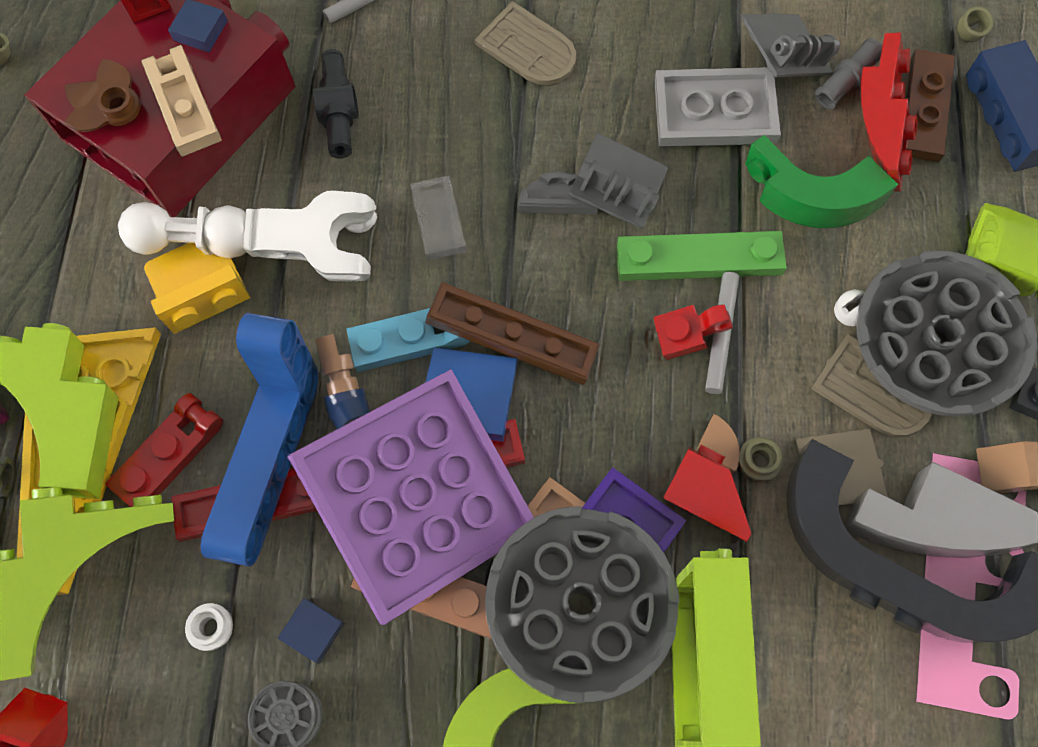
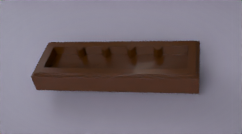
[906,49,955,162]

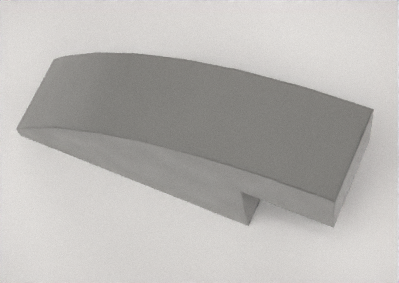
[844,462,1038,558]

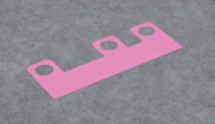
[916,453,1026,719]

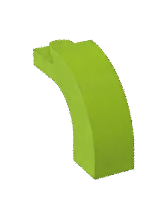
[443,668,583,747]

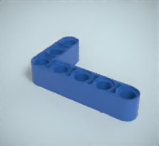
[201,313,319,567]

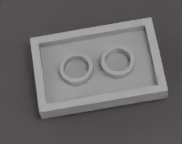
[654,67,781,147]

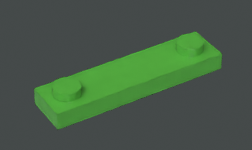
[617,231,787,281]

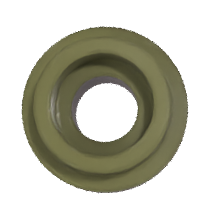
[739,437,783,482]

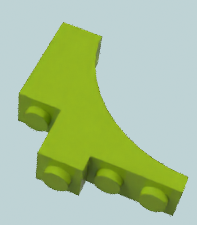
[0,323,119,499]
[0,487,174,681]

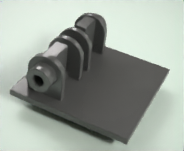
[741,14,840,77]
[569,133,668,229]

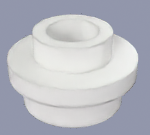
[185,603,233,651]

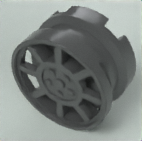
[248,681,323,747]

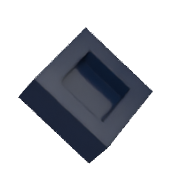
[168,0,228,53]
[278,598,345,664]

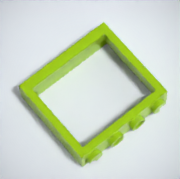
[671,548,761,747]

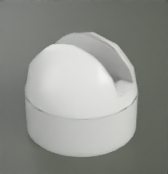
[834,289,865,326]

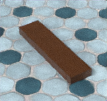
[425,282,600,385]

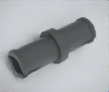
[815,38,883,109]

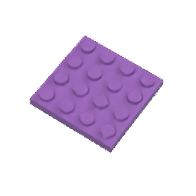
[288,369,534,625]

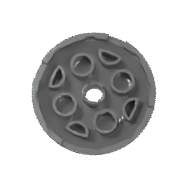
[856,251,1037,416]
[485,506,679,703]

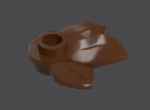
[64,58,141,132]

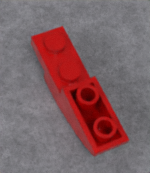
[861,32,917,192]

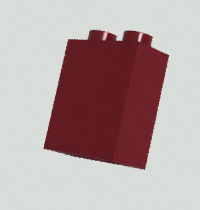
[24,0,296,217]

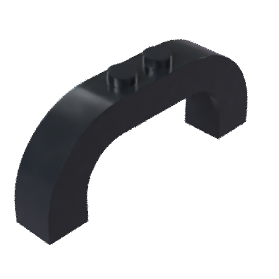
[787,439,1038,643]

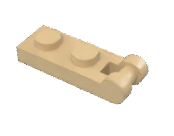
[142,45,222,156]

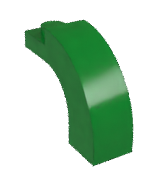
[744,135,898,228]

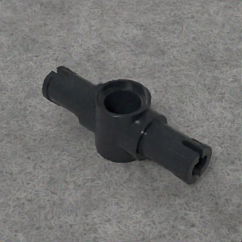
[313,49,359,159]

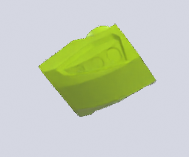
[966,203,1038,298]

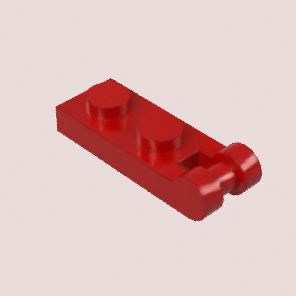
[105,393,224,507]

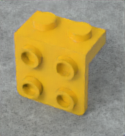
[144,243,250,334]

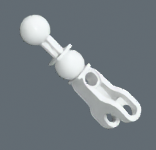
[118,191,375,281]

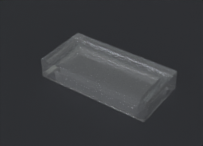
[410,176,467,260]

